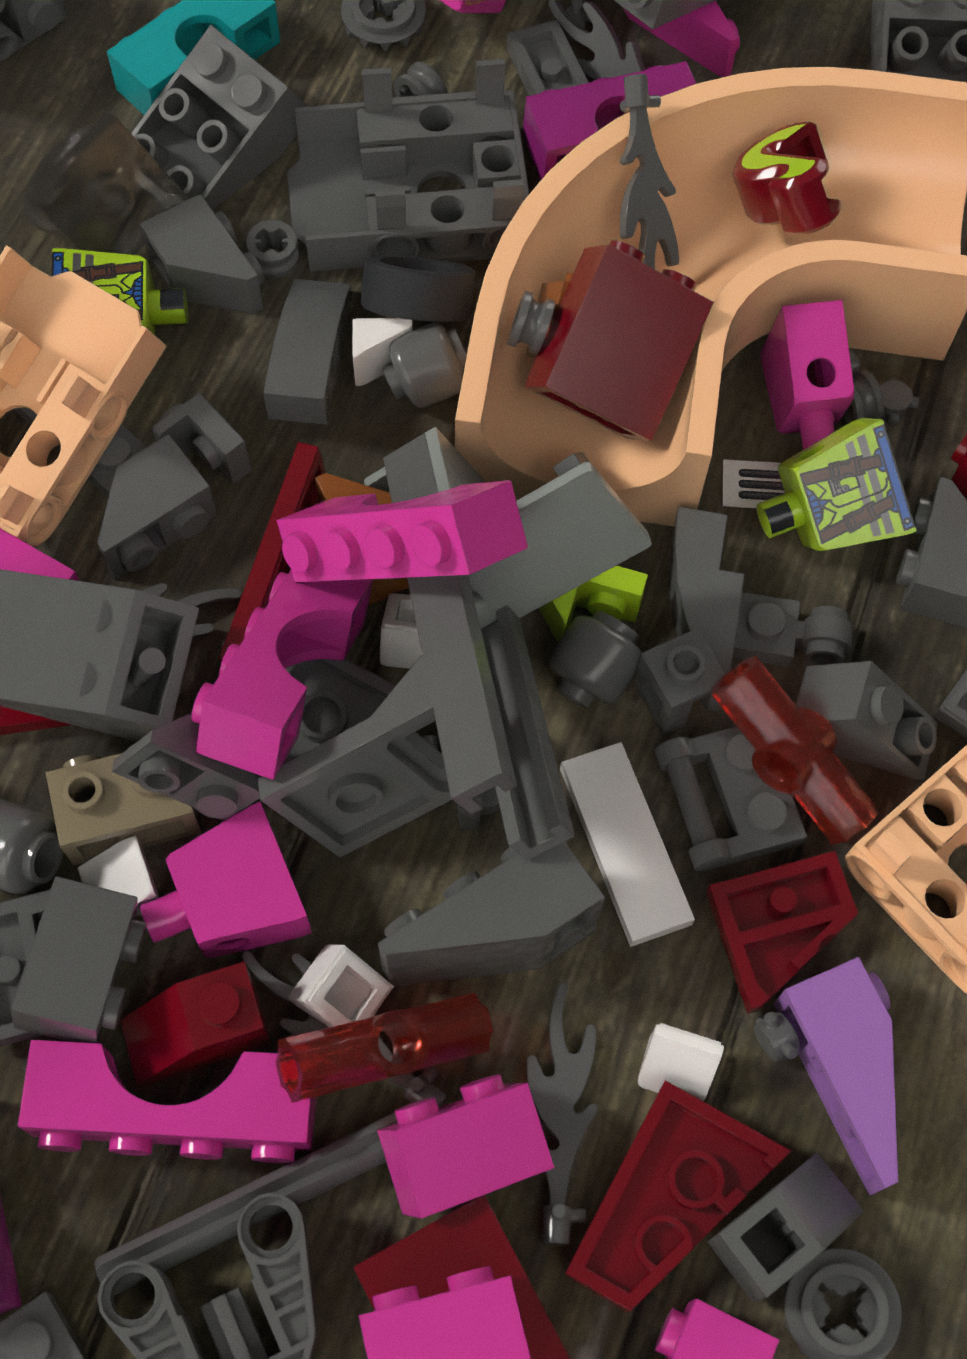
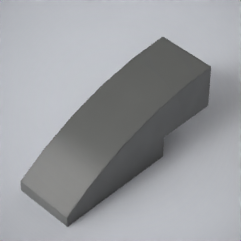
[263,279,352,425]
[668,506,744,713]

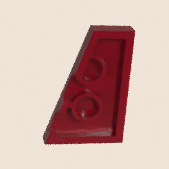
[564,1080,791,1313]

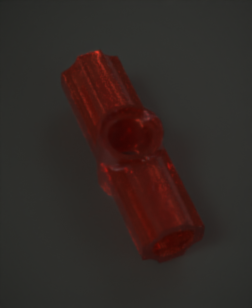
[711,656,878,845]
[275,993,493,1103]

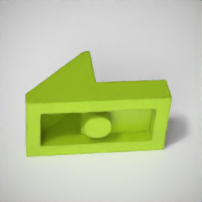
[538,565,648,642]

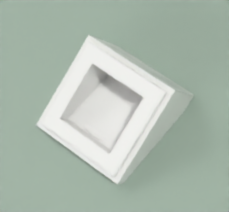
[353,318,412,386]
[380,593,422,669]
[78,835,159,916]
[288,944,394,1043]
[638,1023,724,1101]

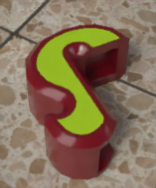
[732,122,841,235]

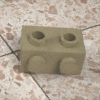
[46,744,202,866]

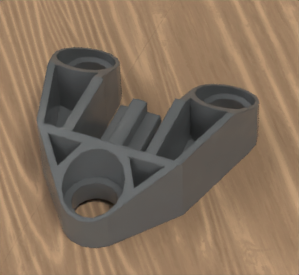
[97,1193,319,1359]

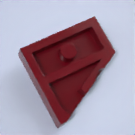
[706,851,858,1015]

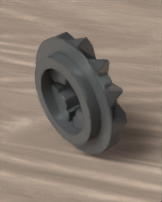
[341,0,426,53]
[783,1249,902,1359]

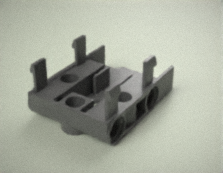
[287,59,529,272]

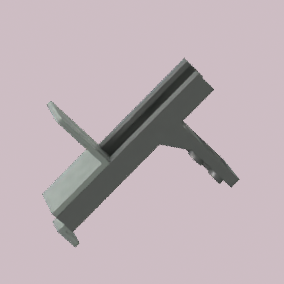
[258,426,652,860]

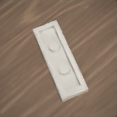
[560,742,695,947]

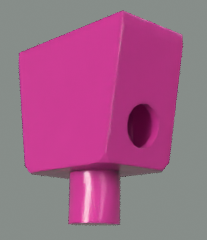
[760,300,854,450]
[140,802,312,958]

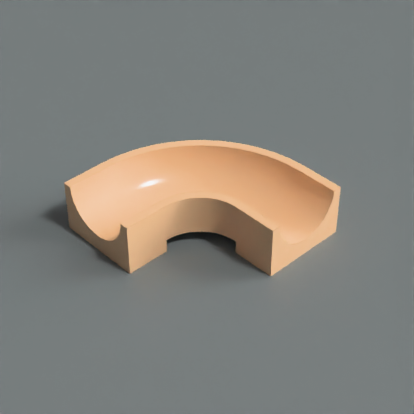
[455,67,967,526]

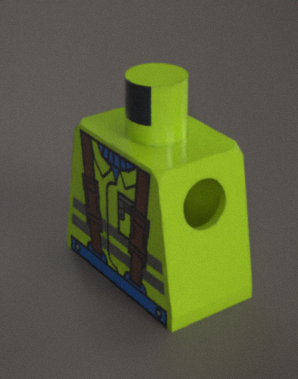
[52,248,188,335]
[757,418,917,551]

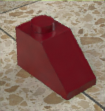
[120,961,272,1088]

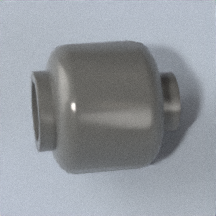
[383,322,467,410]
[548,610,642,709]
[0,800,63,895]

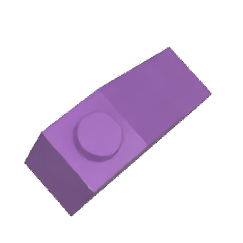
[773,957,898,1196]

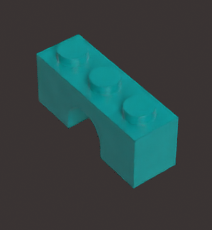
[107,0,281,115]

